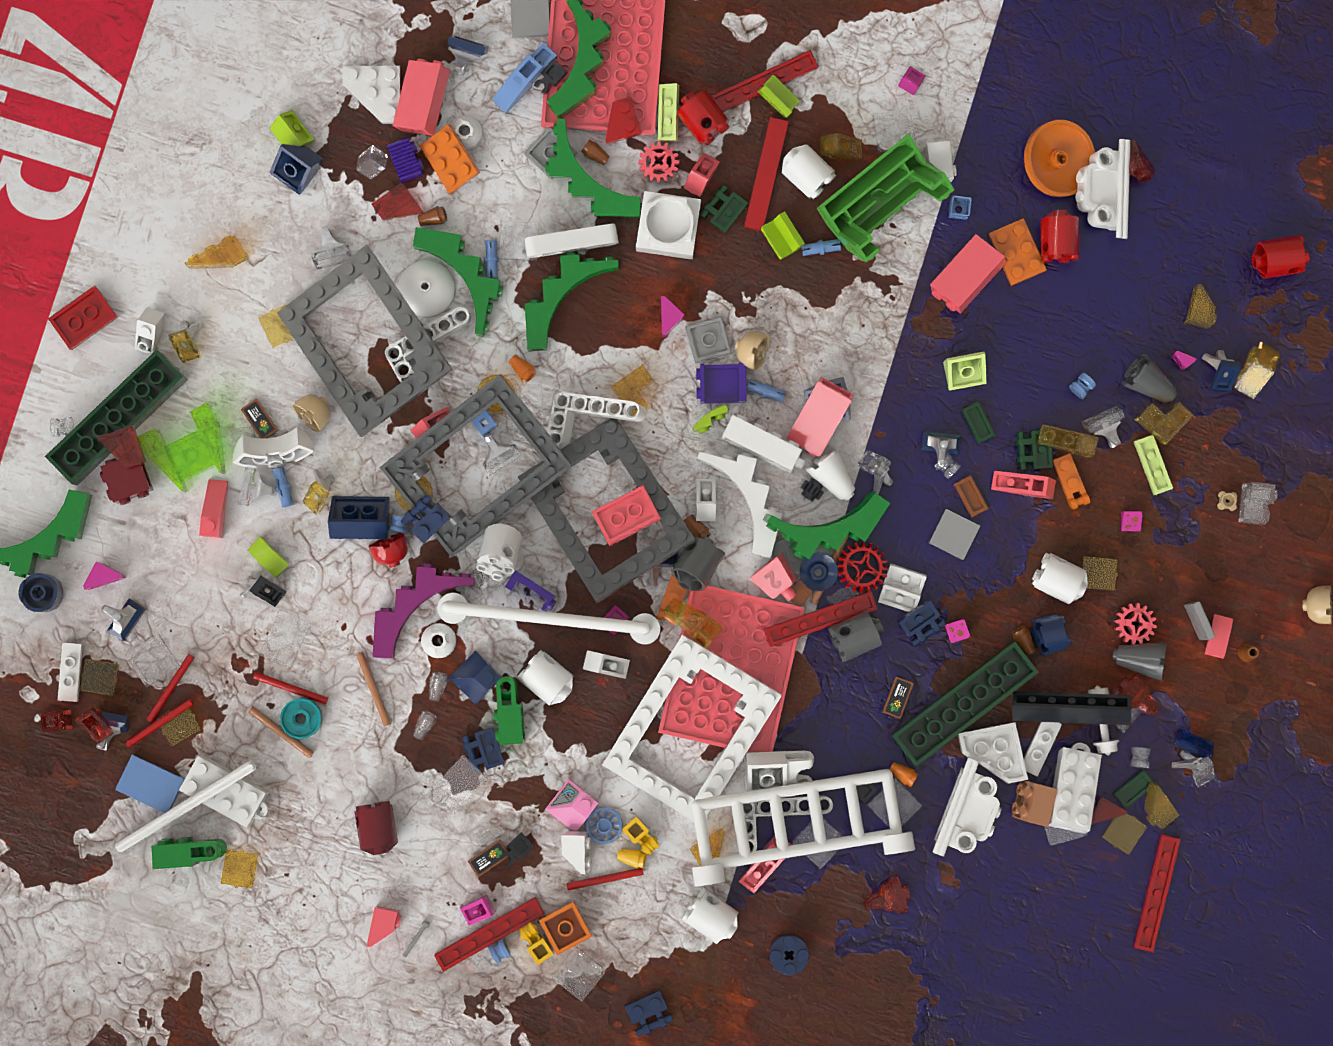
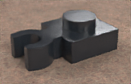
[534,59,568,95]
[856,769,881,804]
[499,832,534,867]

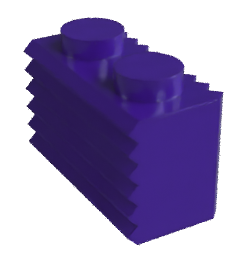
[387,137,424,184]

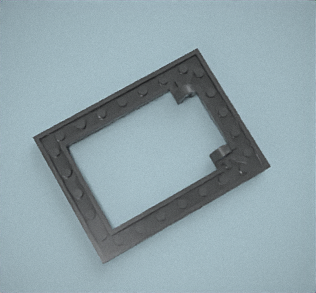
[277,245,453,437]
[379,374,573,557]
[518,418,695,603]

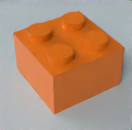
[539,900,592,955]

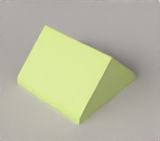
[943,352,987,391]

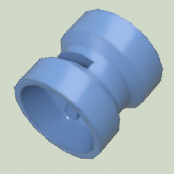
[1069,373,1096,399]

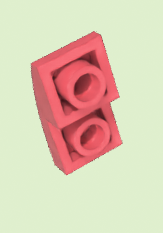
[1204,614,1233,659]

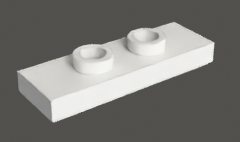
[58,643,83,702]
[1023,722,1062,777]

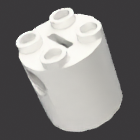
[782,145,837,199]
[476,524,522,581]
[1032,553,1088,604]
[517,650,574,706]
[682,887,738,944]

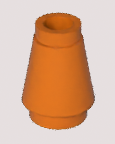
[509,355,536,382]
[889,762,918,787]

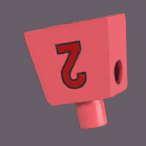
[750,552,797,601]

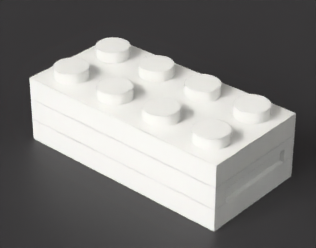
[722,414,805,473]
[1049,743,1102,834]
[179,755,269,828]

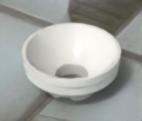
[451,116,483,151]
[421,623,456,658]

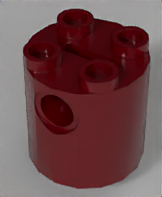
[354,801,398,855]

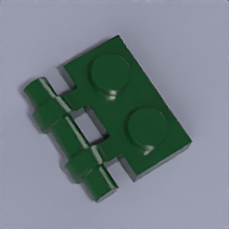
[699,185,748,234]
[1016,430,1053,470]

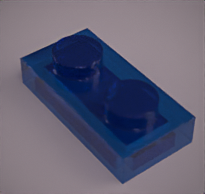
[1174,728,1214,761]

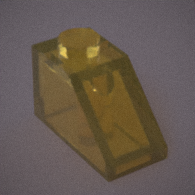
[820,133,862,159]
[1185,284,1217,329]
[1144,781,1180,830]
[690,828,725,866]

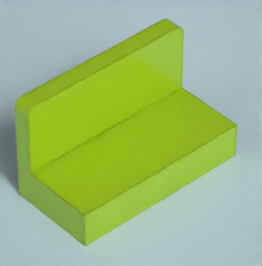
[757,75,799,118]
[270,110,315,147]
[761,212,805,259]

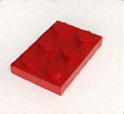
[48,286,118,350]

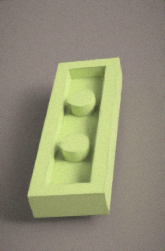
[658,83,679,142]
[1134,435,1173,495]

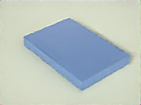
[115,754,185,813]

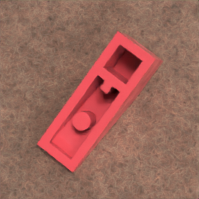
[991,471,1056,499]
[199,479,228,538]
[739,835,792,893]

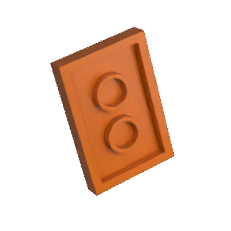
[420,124,481,194]
[988,218,1047,286]

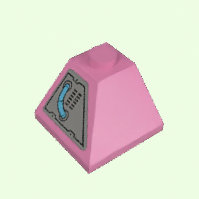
[545,779,599,831]

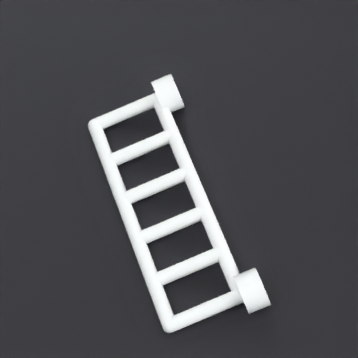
[437,593,660,644]
[692,769,915,886]

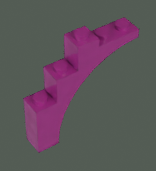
[372,563,476,658]

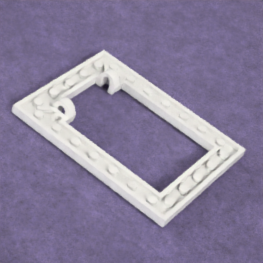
[602,634,782,821]

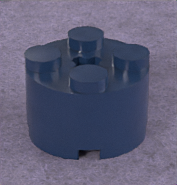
[18,573,63,612]
[1030,613,1071,656]
[769,933,809,976]

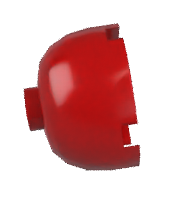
[369,533,408,568]

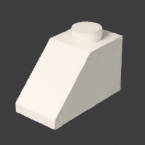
[696,479,716,522]
[583,650,630,679]

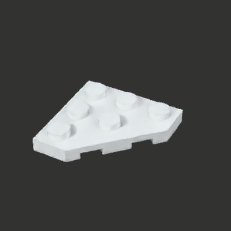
[343,66,401,124]
[958,723,1028,784]

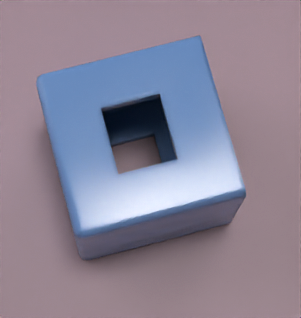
[948,196,972,220]
[471,410,498,437]

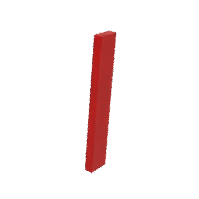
[711,50,819,112]
[744,117,789,232]
[764,591,878,647]
[1133,834,1181,952]
[434,897,545,972]

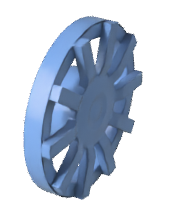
[586,807,622,844]

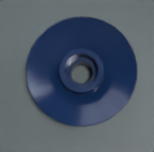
[799,553,838,591]

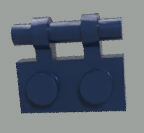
[401,494,451,544]
[898,599,946,647]
[462,727,505,774]
[625,990,673,1037]

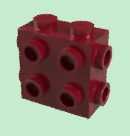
[100,451,154,505]

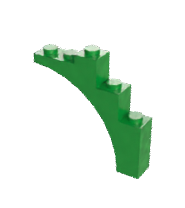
[547,0,611,119]
[545,119,641,218]
[413,227,504,337]
[525,252,619,352]
[0,489,92,578]
[763,491,890,560]

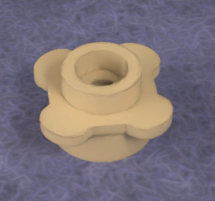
[1217,491,1237,511]

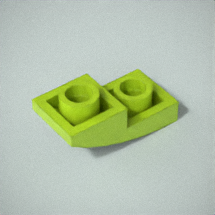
[693,405,729,434]
[247,536,289,578]

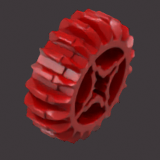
[837,541,888,593]

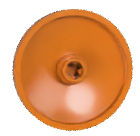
[1024,120,1095,197]

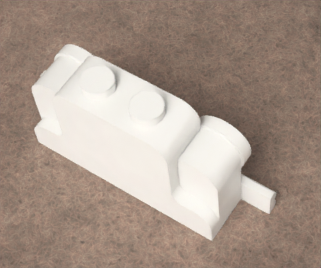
[1075,139,1130,239]
[933,758,1001,857]

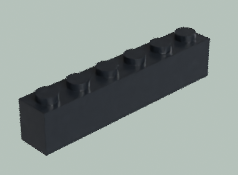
[1012,691,1132,725]

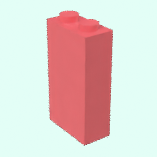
[393,59,450,136]
[930,234,1006,314]
[786,377,854,458]

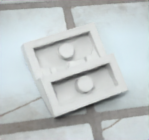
[878,563,927,612]

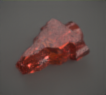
[1127,139,1156,183]
[1116,672,1159,716]
[863,874,911,914]

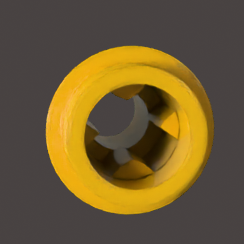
[617,849,647,869]

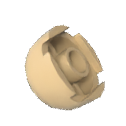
[735,331,770,370]
[292,394,331,433]
[1303,586,1332,624]

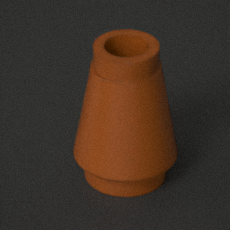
[581,139,610,166]
[418,206,447,226]
[684,515,711,539]
[1012,625,1036,655]
[1238,643,1259,662]

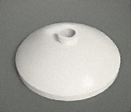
[398,260,455,317]

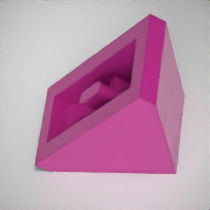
[661,296,684,337]
[83,562,125,590]
[460,894,496,925]

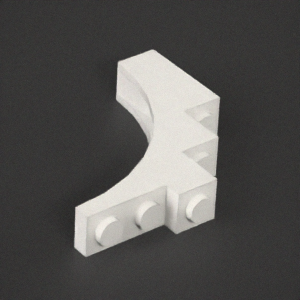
[697,450,782,559]

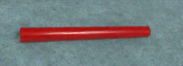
[146,654,195,723]
[253,672,328,705]
[125,698,194,748]
[567,868,644,891]

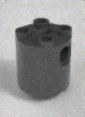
[671,536,725,591]
[828,611,884,663]

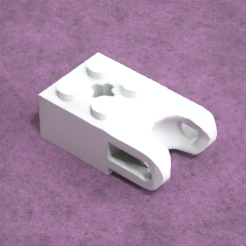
[746,751,814,791]

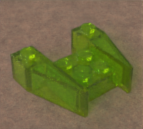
[137,403,226,492]

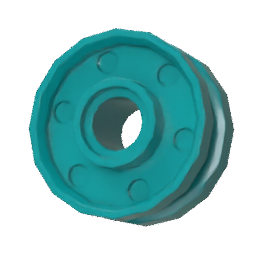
[280,698,323,739]

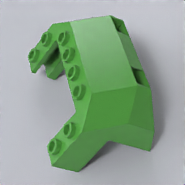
[817,133,955,263]

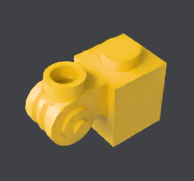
[622,815,660,855]
[519,922,555,965]

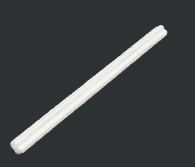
[115,760,256,852]

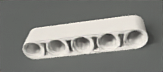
[524,224,619,258]

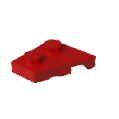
[605,97,642,144]

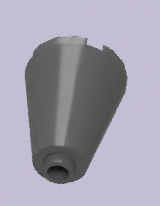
[1122,354,1177,403]
[1113,642,1167,680]

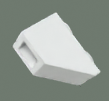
[925,141,956,182]
[135,307,165,355]
[562,831,591,874]

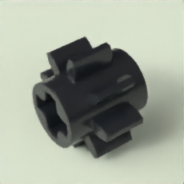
[800,478,824,502]

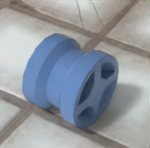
[388,515,408,534]
[488,939,511,964]

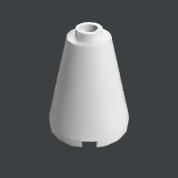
[805,446,855,501]

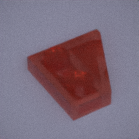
[371,183,424,221]
[97,425,146,468]

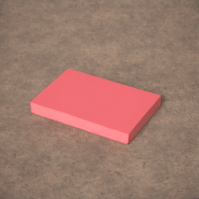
[592,485,661,546]

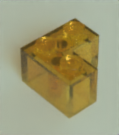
[1234,342,1280,399]
[611,364,654,416]
[1135,402,1193,445]

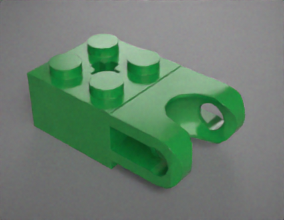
[494,676,525,745]
[151,837,227,869]

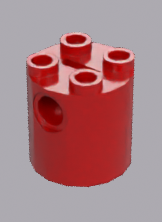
[677,90,730,146]
[1040,210,1080,263]
[1251,235,1310,279]

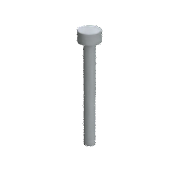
[403,920,430,957]

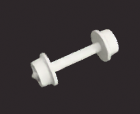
[1088,685,1119,756]

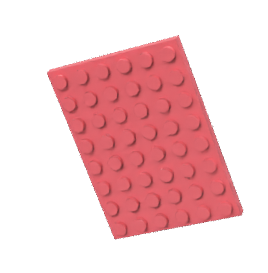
[541,0,665,136]
[658,585,805,753]

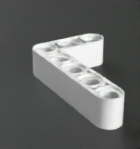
[385,307,471,383]
[547,392,647,449]
[744,795,833,852]

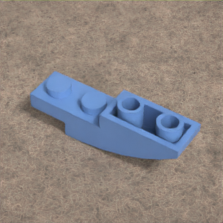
[492,43,558,114]

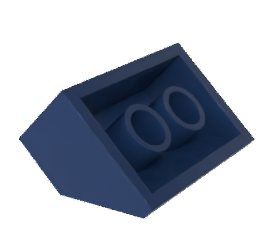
[328,496,390,540]

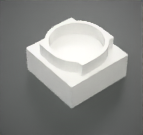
[636,191,701,259]

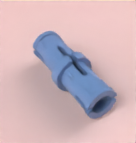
[801,239,841,256]
[484,240,499,279]
[747,379,786,403]
[272,467,294,508]

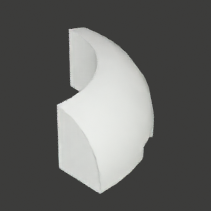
[233,427,314,468]

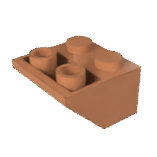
[1012,780,1058,827]

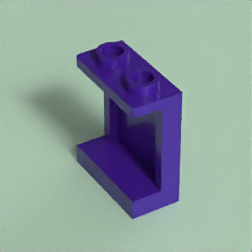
[696,363,747,404]
[505,570,557,612]

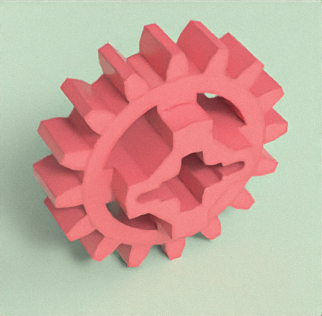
[638,141,679,184]
[1114,603,1157,644]

